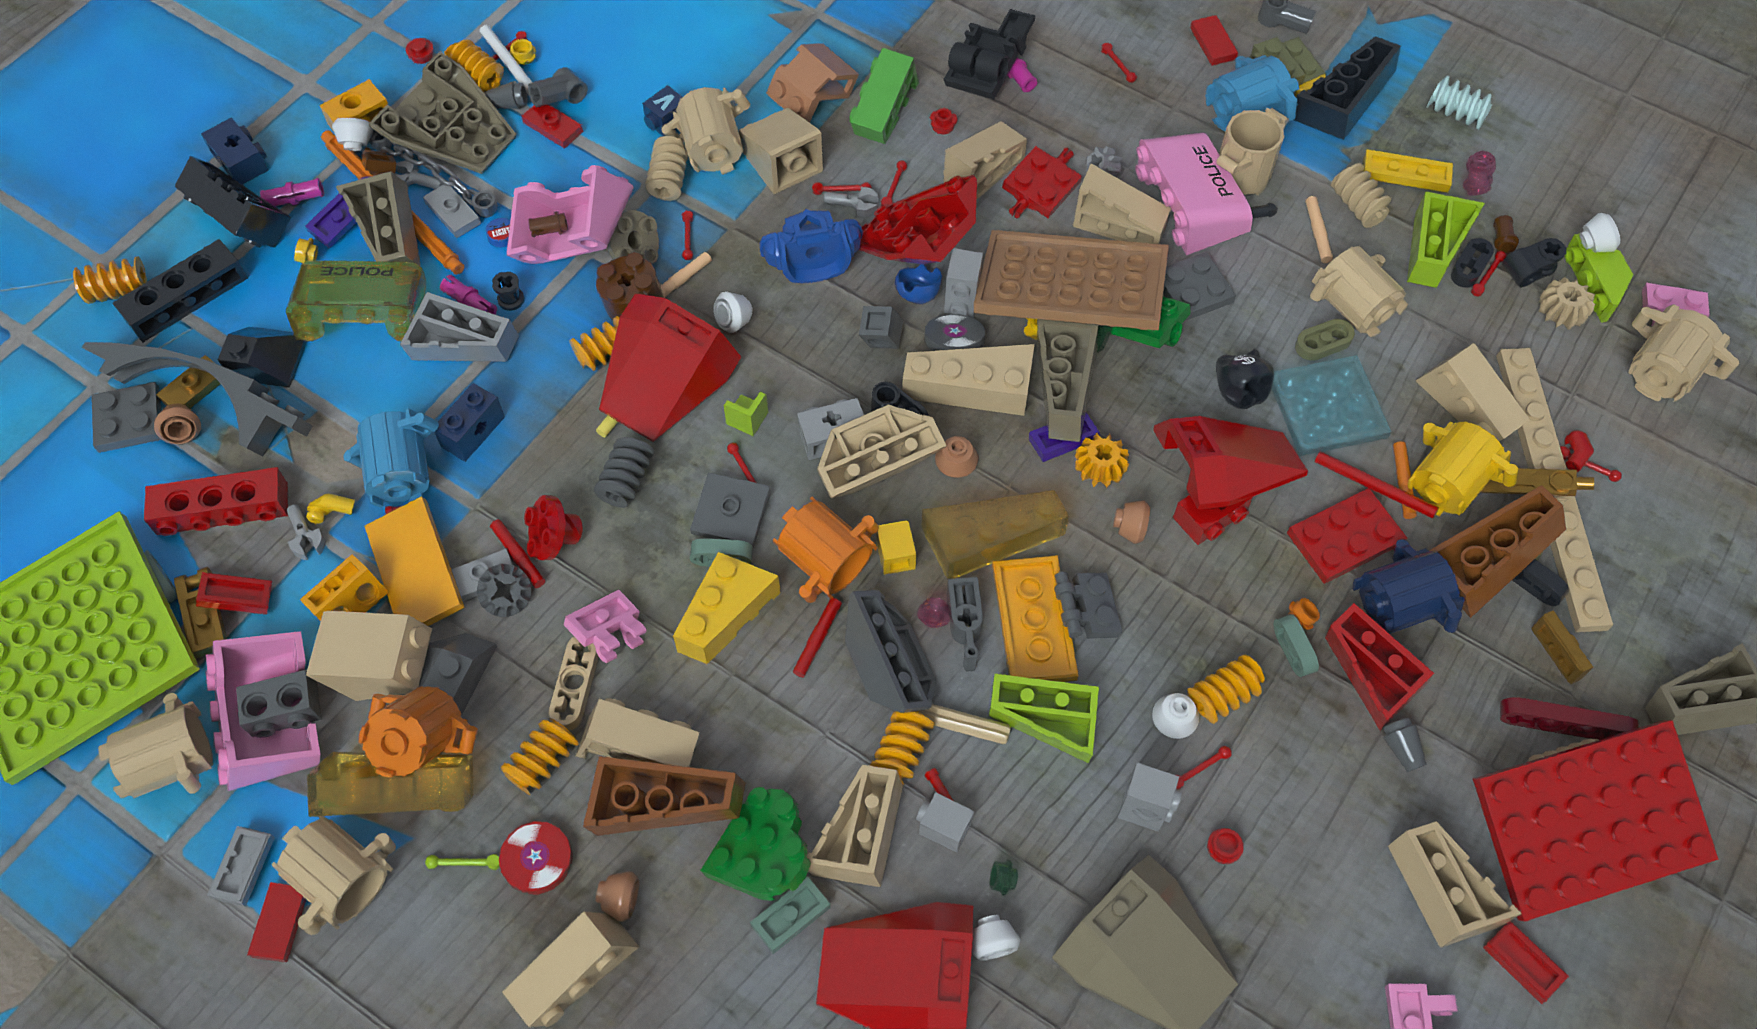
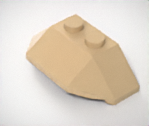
[817,405,947,499]

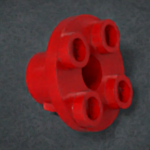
[524,495,583,561]

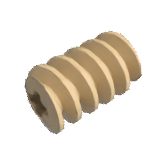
[645,136,688,201]
[1330,163,1391,228]

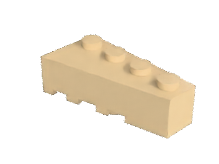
[902,344,1035,416]

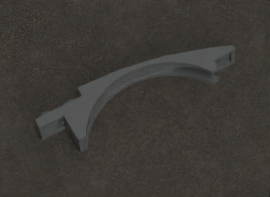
[82,342,313,457]

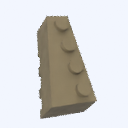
[1037,319,1098,442]

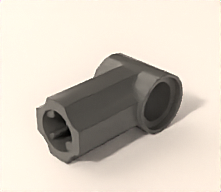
[1258,0,1316,34]
[528,67,588,107]

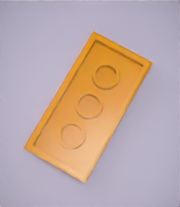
[364,496,465,626]
[992,555,1079,682]

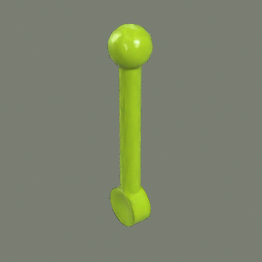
[425,854,500,870]

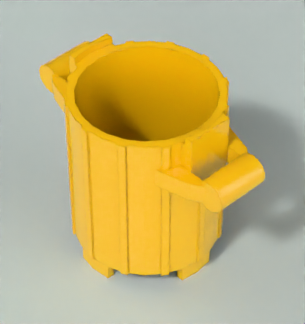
[1408,421,1518,517]

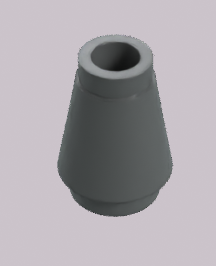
[484,81,528,109]
[1383,718,1427,772]

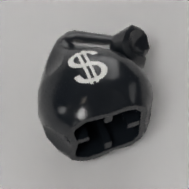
[1216,348,1274,409]

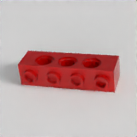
[144,467,288,536]

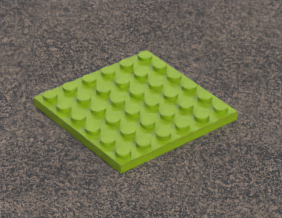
[0,511,200,785]

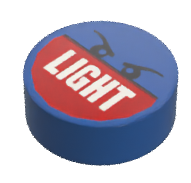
[486,218,511,247]

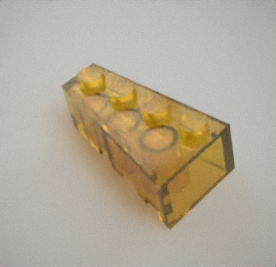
[921,490,1069,579]
[307,752,474,817]

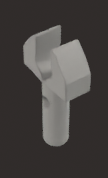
[395,160,443,189]
[823,187,879,218]
[287,504,326,560]

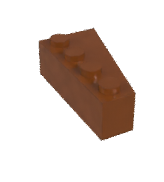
[1429,485,1566,618]
[583,756,746,836]

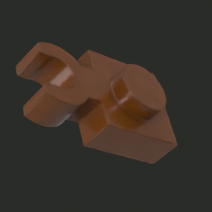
[362,147,397,176]

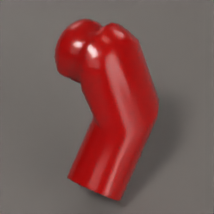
[1564,430,1594,472]

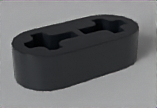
[1451,238,1494,288]
[1512,559,1569,606]

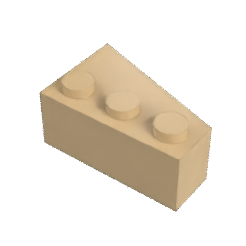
[576,698,700,767]
[1388,821,1521,948]
[502,912,639,1027]

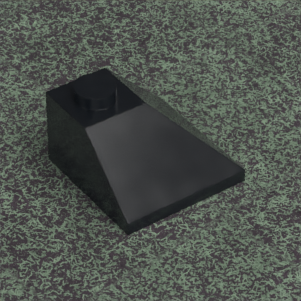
[217,327,309,388]

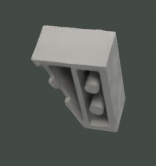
[400,292,519,362]

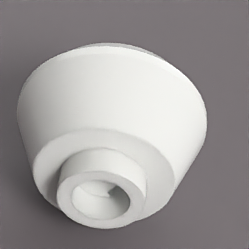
[332,118,373,151]
[1580,213,1620,253]
[713,292,753,333]
[1152,693,1200,739]
[972,915,1021,960]

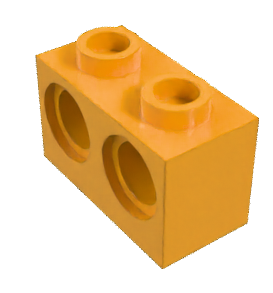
[300,554,389,621]

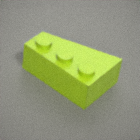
[1407,191,1485,288]
[989,673,1099,763]

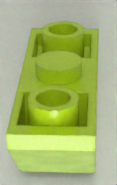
[1565,233,1634,323]

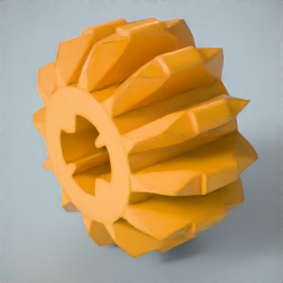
[1075,433,1129,488]

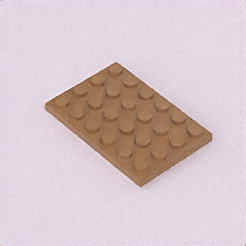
[974,230,1169,330]

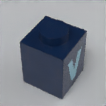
[642,85,683,136]

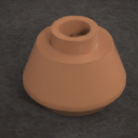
[154,403,201,445]
[935,436,978,478]
[1113,500,1150,544]
[596,871,639,922]

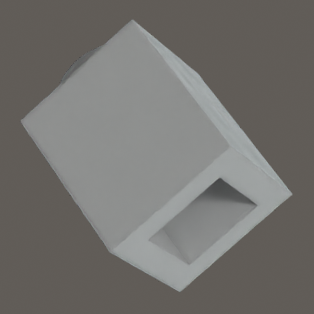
[916,792,974,853]

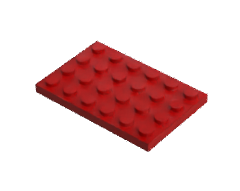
[1473,720,1719,922]

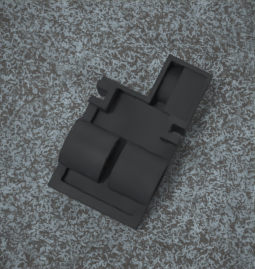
[943,9,1036,100]

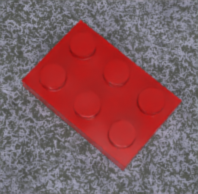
[1287,488,1407,584]

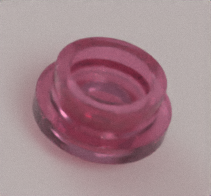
[1466,151,1496,178]
[1462,171,1493,196]
[917,598,951,628]

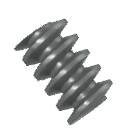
[594,437,654,508]

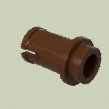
[528,211,568,237]
[1493,215,1519,254]

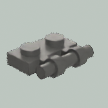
[1054,572,1122,639]

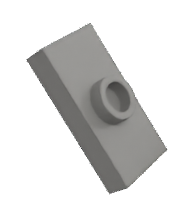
[423,184,481,238]
[451,549,515,602]
[207,826,275,907]

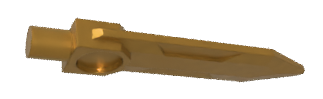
[1480,468,1594,496]

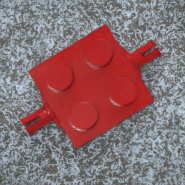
[1002,146,1082,219]

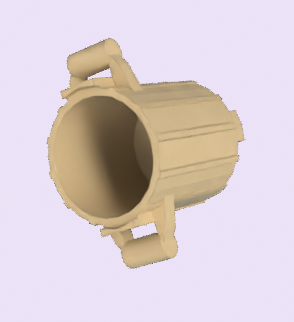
[662,87,750,175]
[1216,108,1289,195]
[1310,246,1408,338]
[98,693,213,799]
[272,814,396,935]

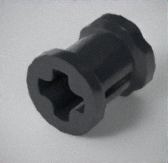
[492,271,525,311]

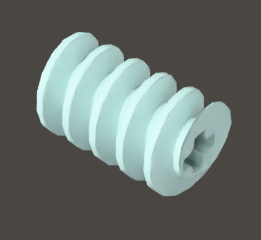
[1427,76,1493,130]

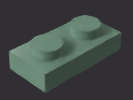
[750,876,831,954]

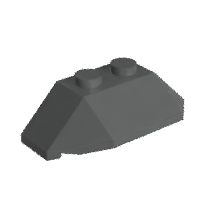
[845,590,936,713]
[386,633,497,766]

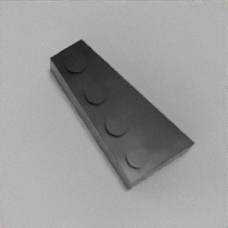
[1294,36,1401,140]
[175,156,291,248]

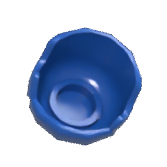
[894,264,943,304]

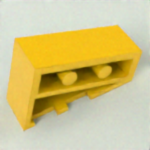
[673,552,780,664]

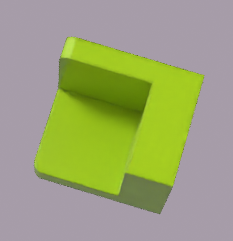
[724,392,768,436]

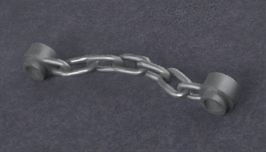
[369,129,498,218]

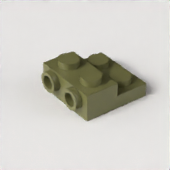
[1250,37,1327,92]

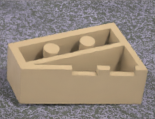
[943,121,1027,199]
[1073,164,1171,244]
[1415,343,1530,441]
[808,765,903,887]

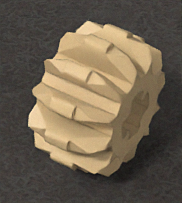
[1539,277,1595,330]

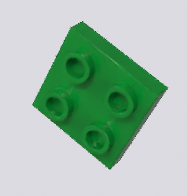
[1106,297,1191,349]

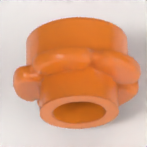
[1288,598,1320,630]

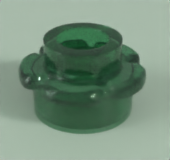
[989,859,1018,896]

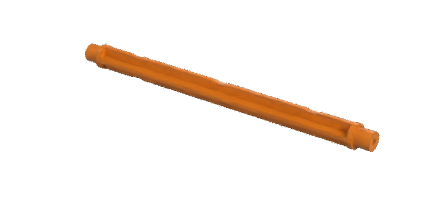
[321,130,465,275]

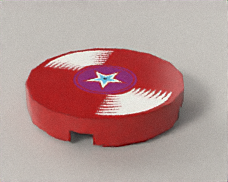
[499,821,573,895]

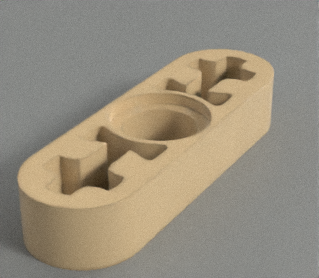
[549,637,599,731]

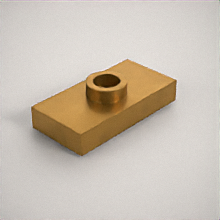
[156,355,220,408]
[1531,610,1593,685]

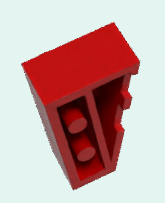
[1325,603,1434,731]

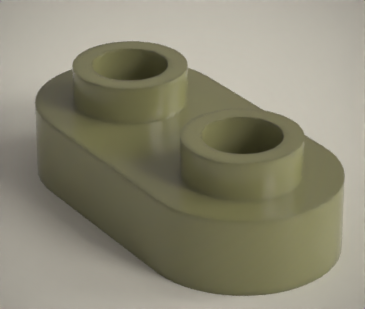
[1295,319,1355,361]

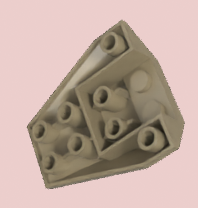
[369,51,516,174]
[1052,855,1238,1029]

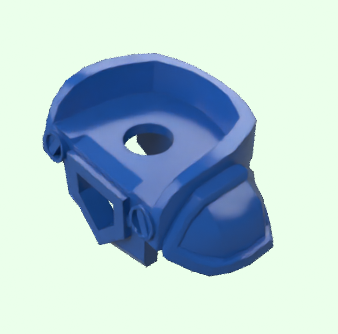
[759,209,863,283]

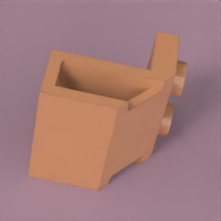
[766,43,859,123]

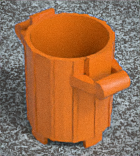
[773,497,879,603]
[358,686,478,778]

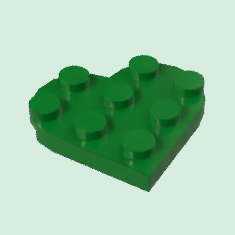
[700,787,811,901]

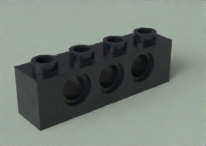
[113,239,248,343]

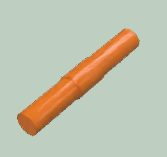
[1393,441,1417,519]

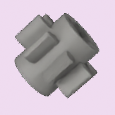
[1086,146,1122,177]

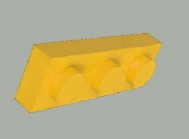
[1363,149,1453,193]

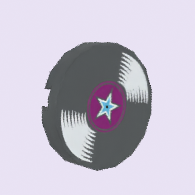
[925,314,985,351]

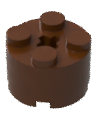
[596,252,664,320]

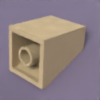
[738,108,823,194]
[306,611,432,701]

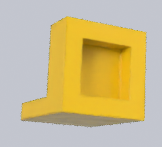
[876,521,916,575]

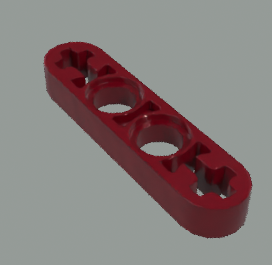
[1500,697,1639,740]

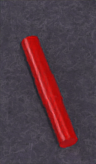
[490,519,545,588]
[792,598,842,678]

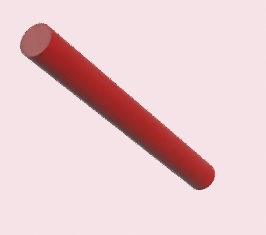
[1315,451,1439,519]

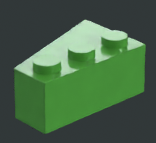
[849,48,919,144]

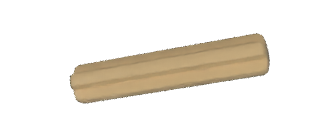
[918,704,1011,744]

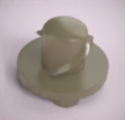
[607,210,659,264]

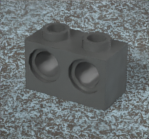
[236,670,321,738]

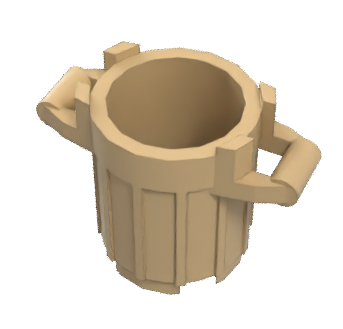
[1629,304,1739,402]

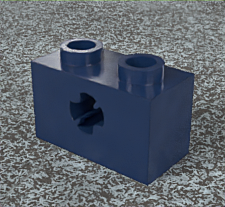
[201,117,269,185]
[434,383,505,462]

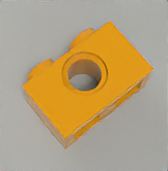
[320,79,388,132]

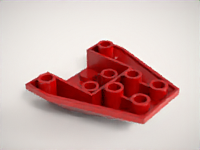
[859,175,977,264]
[599,293,741,442]
[1153,416,1308,509]
[816,902,973,1029]

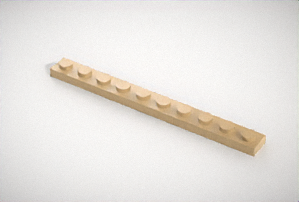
[1496,348,1613,632]

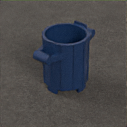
[1352,540,1465,634]

